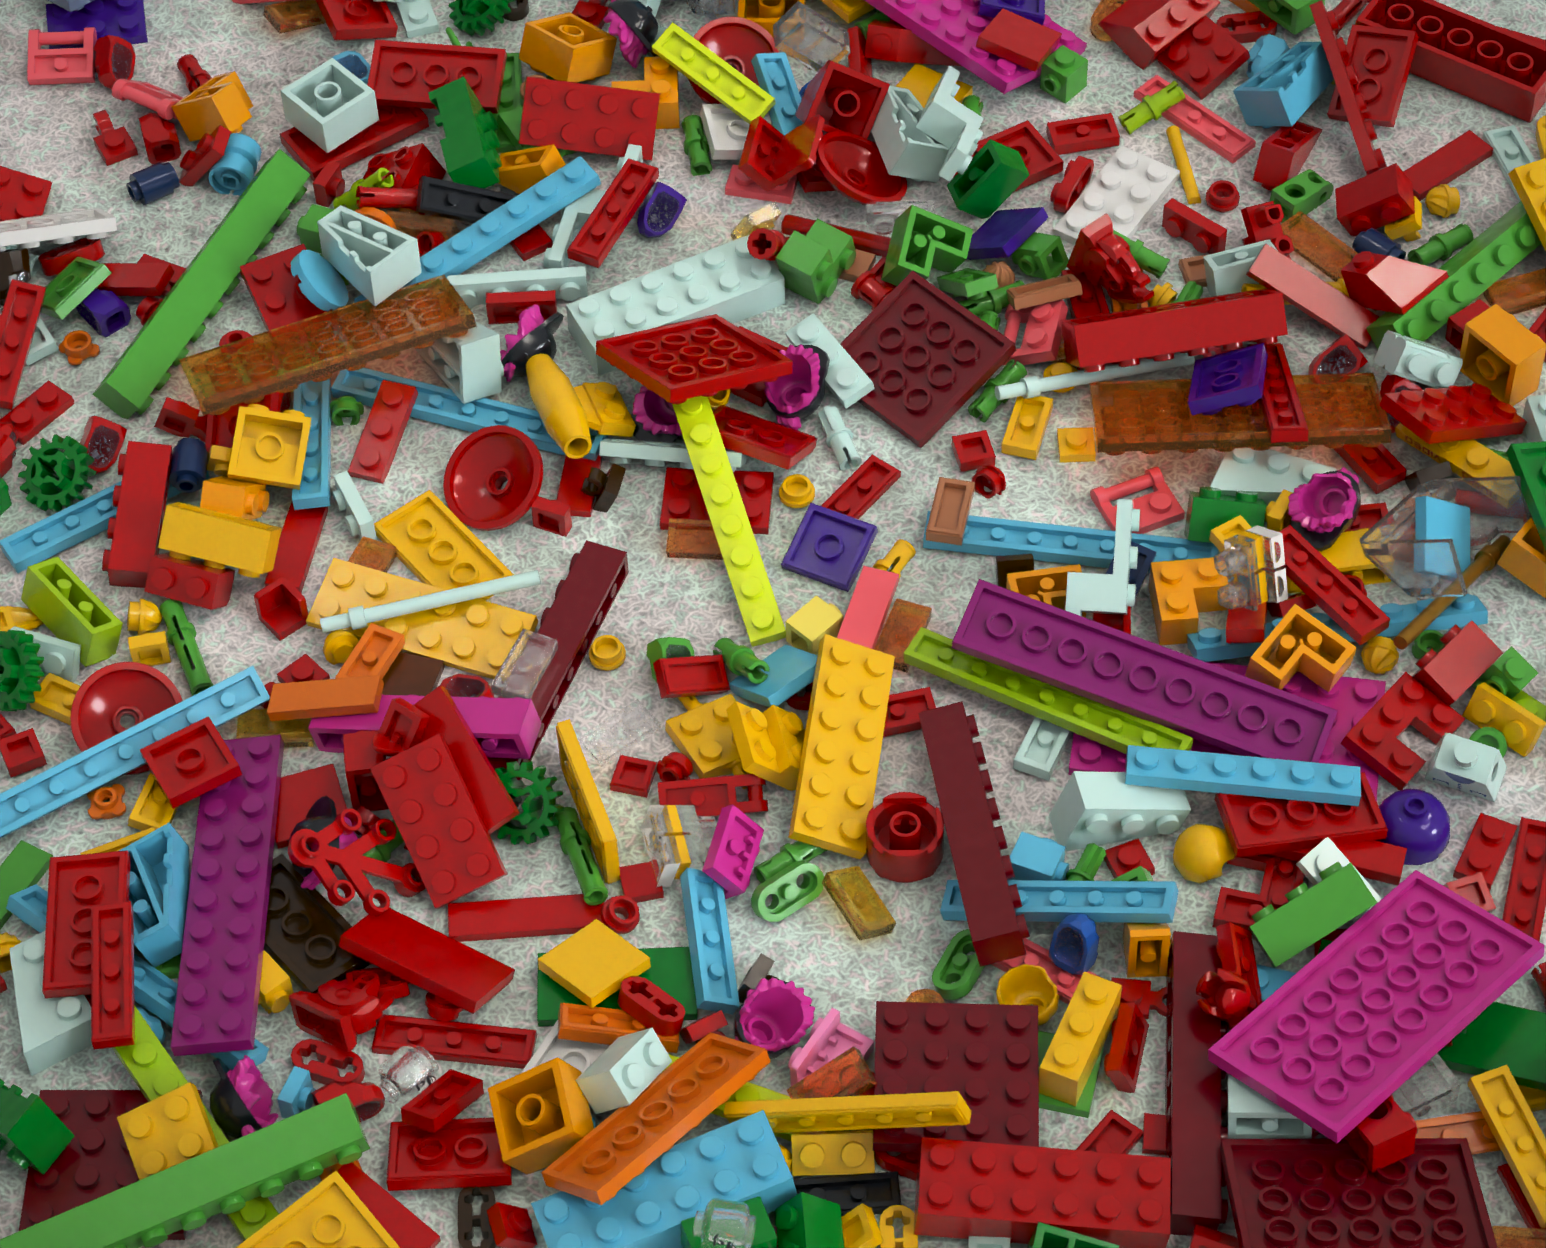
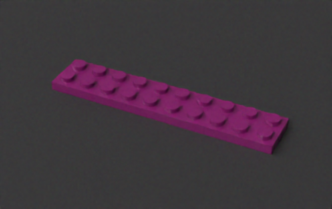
[951,579,1338,763]
[170,734,284,1056]

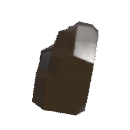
[0,248,31,306]

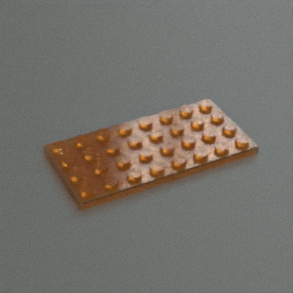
[179,274,477,415]
[1089,373,1391,456]

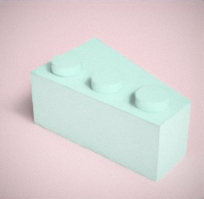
[415,310,504,404]
[9,931,92,1076]

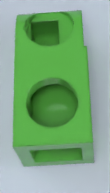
[1269,169,1334,229]

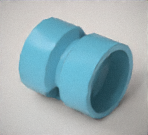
[208,133,262,196]

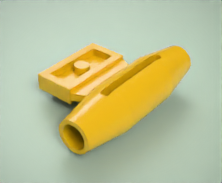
[526,354,636,459]

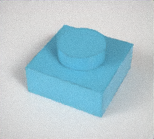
[277,1066,315,1119]

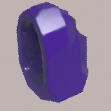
[637,182,687,238]
[75,288,131,337]

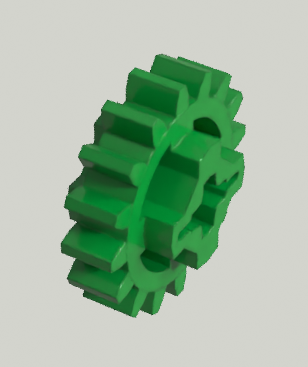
[449,0,515,37]
[18,434,96,513]
[0,630,44,712]
[495,761,564,845]

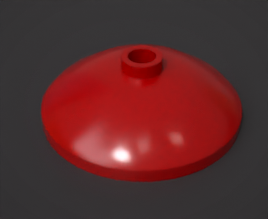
[688,17,781,104]
[816,131,907,208]
[443,425,543,531]
[70,662,183,775]

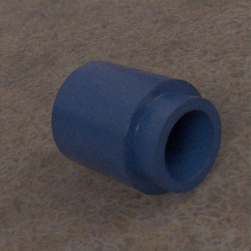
[126,162,180,206]
[1352,228,1406,260]
[169,438,209,493]

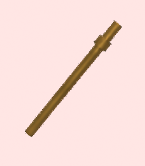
[1393,535,1511,650]

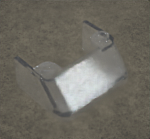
[1360,476,1532,600]

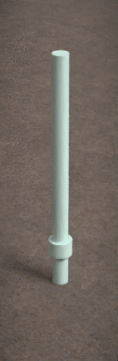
[995,352,1194,400]
[320,570,541,633]

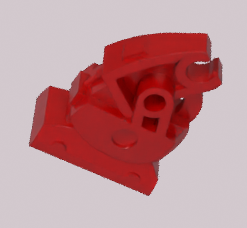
[1066,213,1155,304]
[288,967,410,1053]

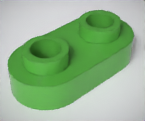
[751,861,824,922]
[932,929,985,1000]

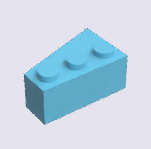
[119,822,189,968]

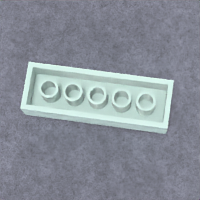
[566,234,785,376]

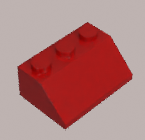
[1098,0,1221,70]

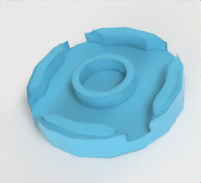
[291,250,349,313]

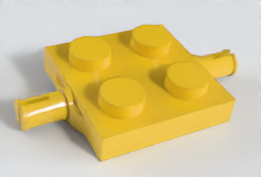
[665,694,751,789]

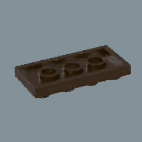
[264,854,371,993]

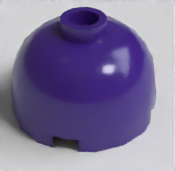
[1376,789,1450,865]

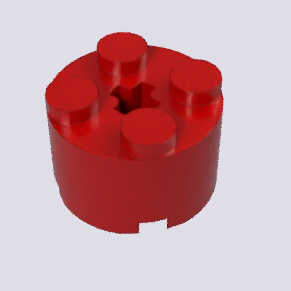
[866,792,944,883]

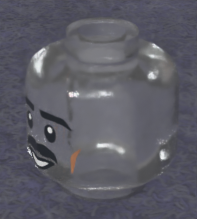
[378,1046,439,1105]
[693,1198,757,1248]

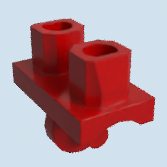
[1241,201,1294,259]

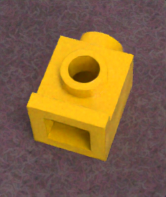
[258,950,294,1014]

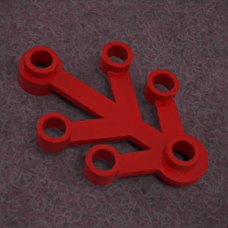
[288,808,426,916]

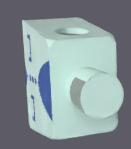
[1424,733,1507,802]

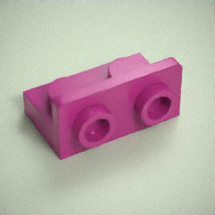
[702,804,764,899]

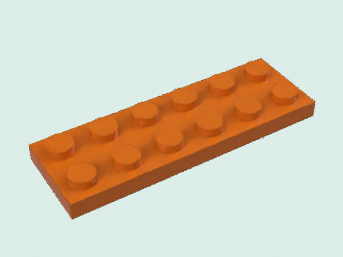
[541,1032,771,1205]

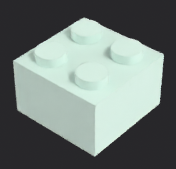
[280,58,379,153]

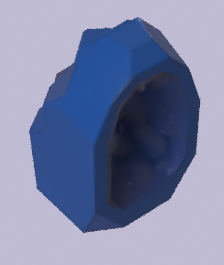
[1049,913,1100,975]

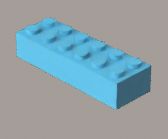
[531,1110,797,1248]

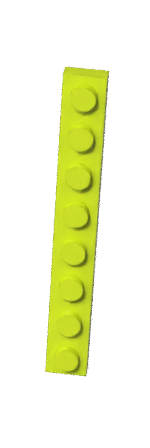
[672,396,786,647]

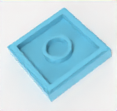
[1415,496,1471,580]
[729,644,817,707]

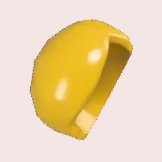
[1173,824,1235,884]
[996,964,1059,1026]

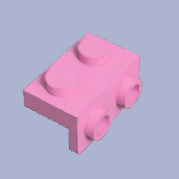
[788,1008,874,1098]

